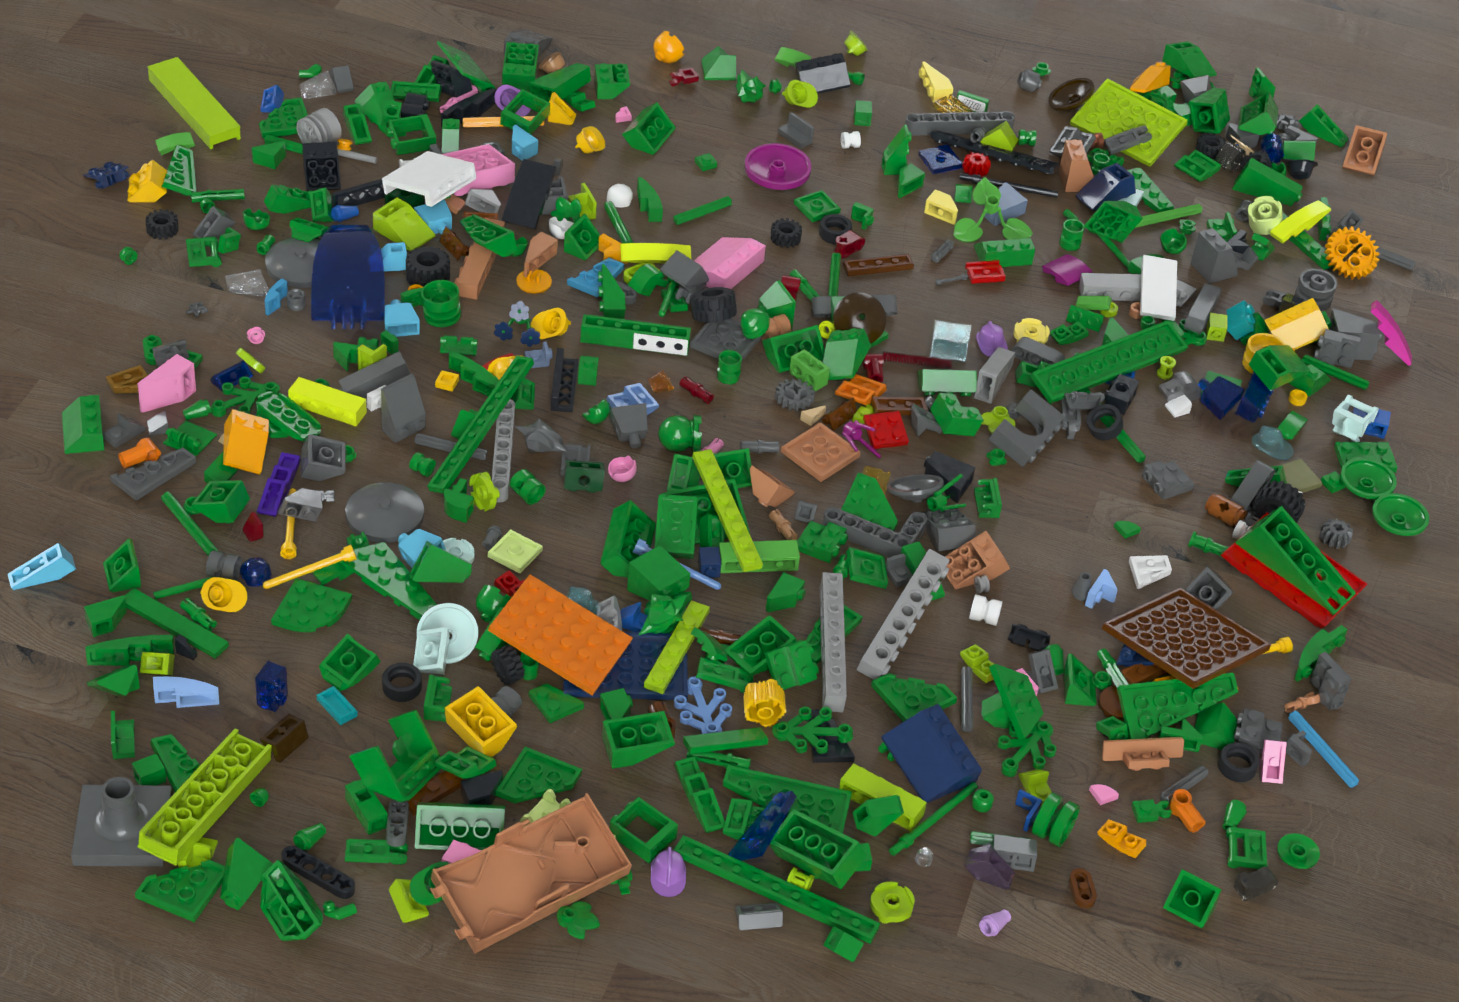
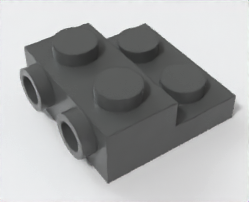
[1314,329,1361,368]
[1142,460,1195,500]
[1310,652,1352,711]
[1234,708,1283,755]

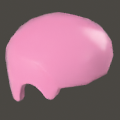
[608,456,637,483]

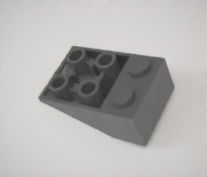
[921,508,975,551]

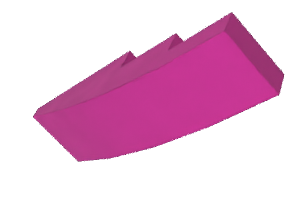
[1370,299,1412,366]

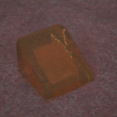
[648,370,675,393]

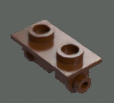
[439,226,469,260]
[822,398,857,431]

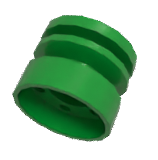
[421,280,461,328]

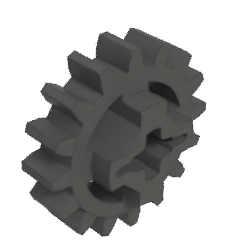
[775,378,815,411]

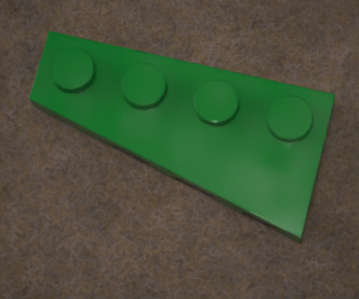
[806,605,863,664]
[150,734,200,797]

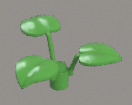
[953,177,1033,242]

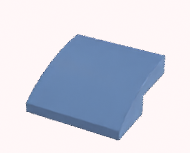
[607,383,659,415]

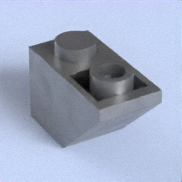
[278,488,322,522]

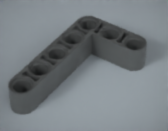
[822,507,927,557]

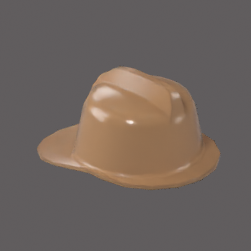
[538,52,566,74]

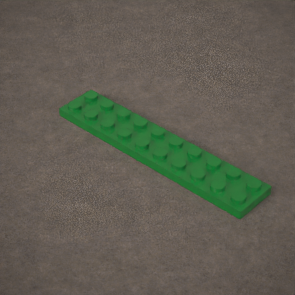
[1030,320,1188,404]

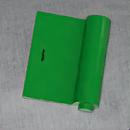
[437,41,496,93]

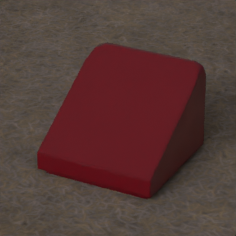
[243,512,264,542]

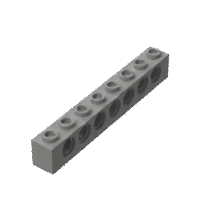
[857,549,950,680]
[820,572,847,713]

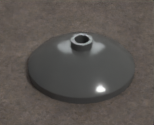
[887,474,944,503]

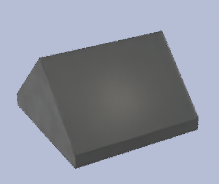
[660,250,709,288]

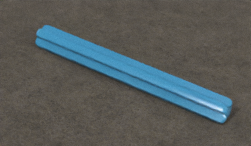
[1288,710,1359,788]

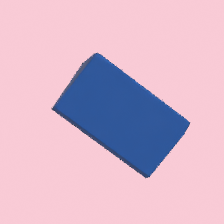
[260,85,284,113]

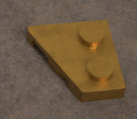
[106,365,148,393]

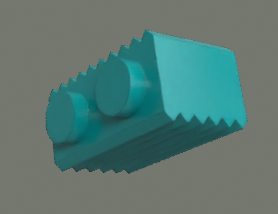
[1226,300,1255,340]

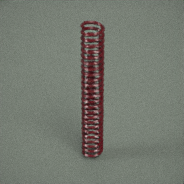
[883,351,952,369]

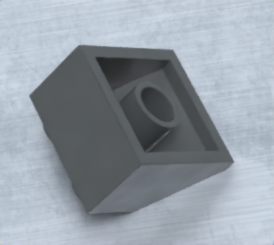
[301,434,345,482]

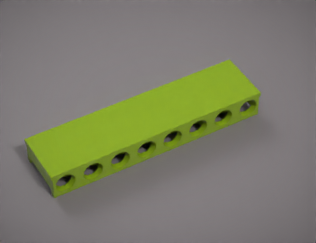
[147,57,241,149]
[138,729,272,866]

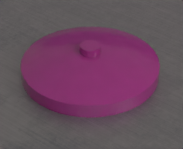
[744,143,812,190]

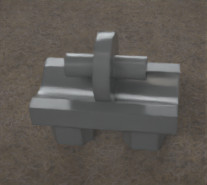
[152,339,189,366]

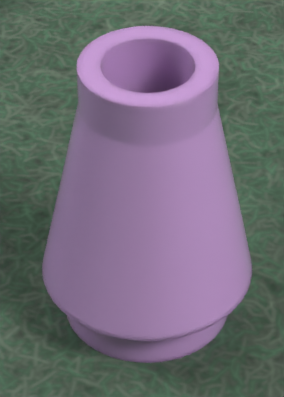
[979,909,1011,936]

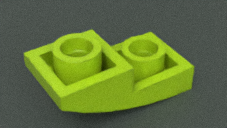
[960,644,994,683]

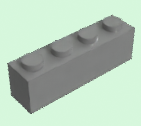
[1078,273,1141,301]

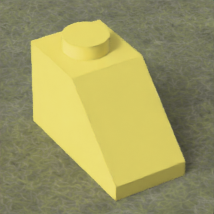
[924,189,958,225]

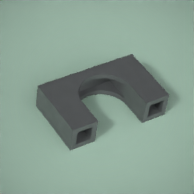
[989,389,1065,467]

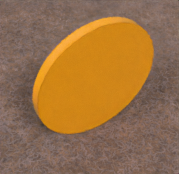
[516,269,552,294]

